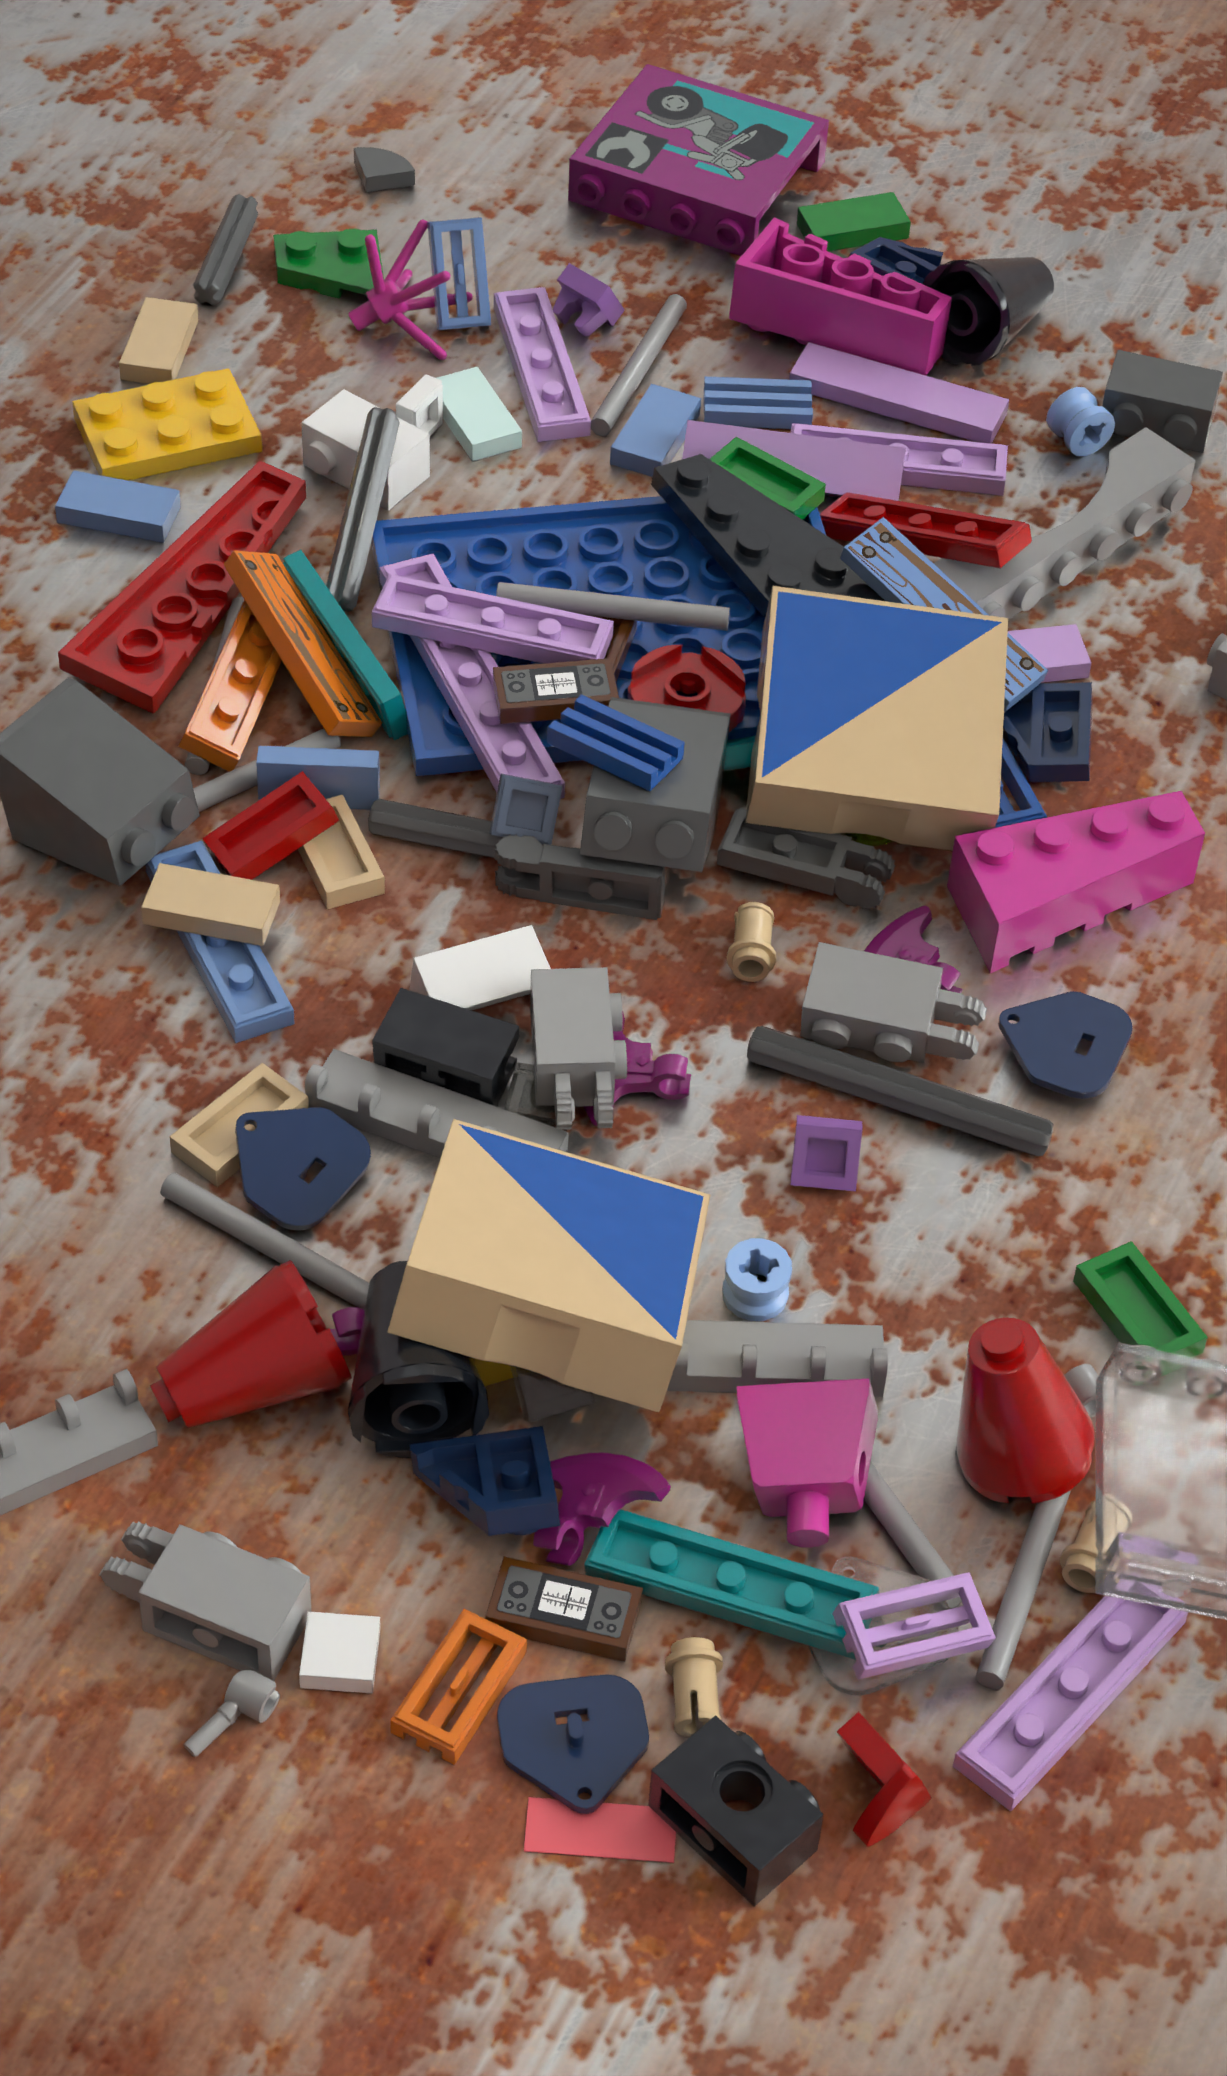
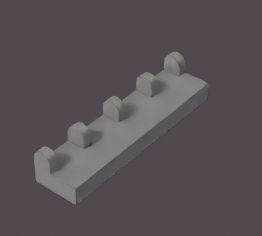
[305,1049,569,1158]
[667,1320,888,1397]
[0,1369,158,1516]

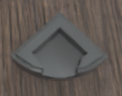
[354,147,415,193]

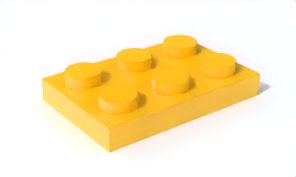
[72,368,262,481]

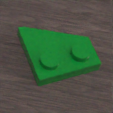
[273,228,384,299]

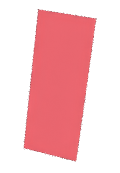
[524,1797,676,1863]

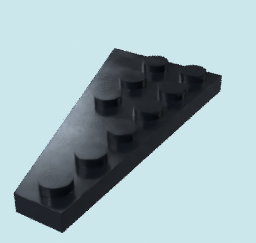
[651,454,885,618]

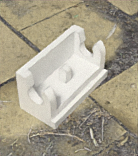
[409,925,551,1010]

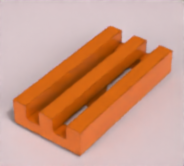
[390,1609,527,1765]

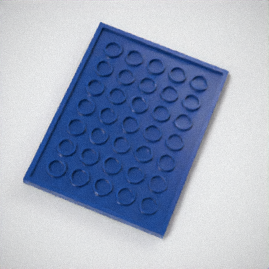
[371,496,826,776]

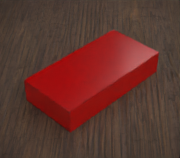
[202,771,339,880]

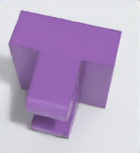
[553,263,625,337]
[791,1115,862,1191]

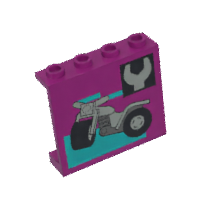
[568,64,829,256]

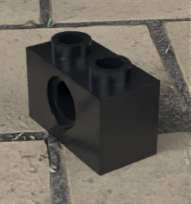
[648,1715,824,1907]

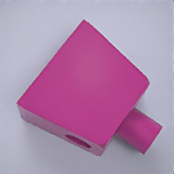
[737,1378,878,1548]

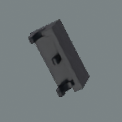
[372,988,520,1107]

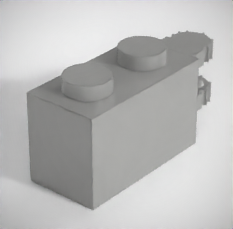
[800,942,987,1063]
[530,967,627,1130]
[99,1521,312,1681]

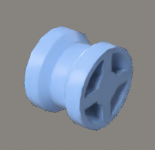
[1046,387,1115,456]
[722,1238,792,1321]

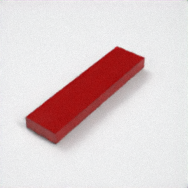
[820,492,1032,568]

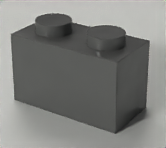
[1102,350,1223,453]

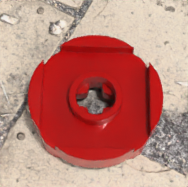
[628,644,746,732]

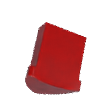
[836,1712,932,1847]

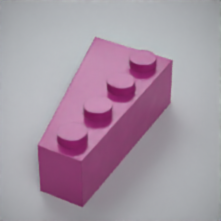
[729,217,952,376]
[947,791,1205,974]

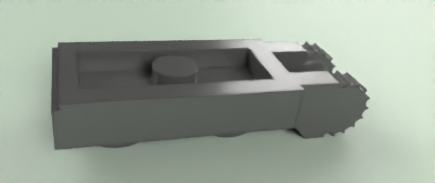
[717,808,896,910]
[495,834,665,920]

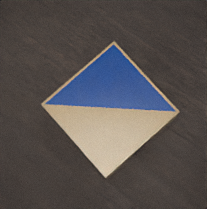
[745,586,1008,851]
[387,1119,710,1412]

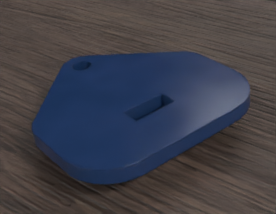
[998,991,1133,1099]
[235,1107,371,1230]
[497,1674,649,1814]

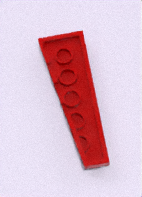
[58,460,306,714]

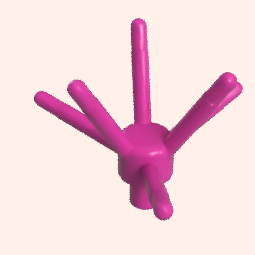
[348,219,473,360]

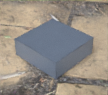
[489,773,563,845]

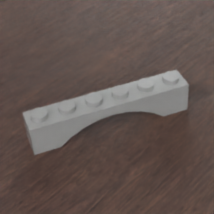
[934,427,1196,620]

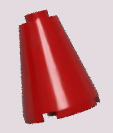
[150,1260,352,1428]
[956,1318,1095,1504]

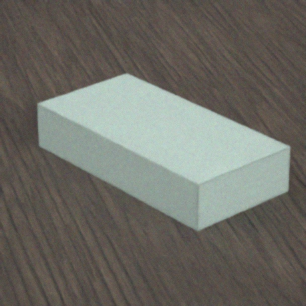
[436,367,522,462]

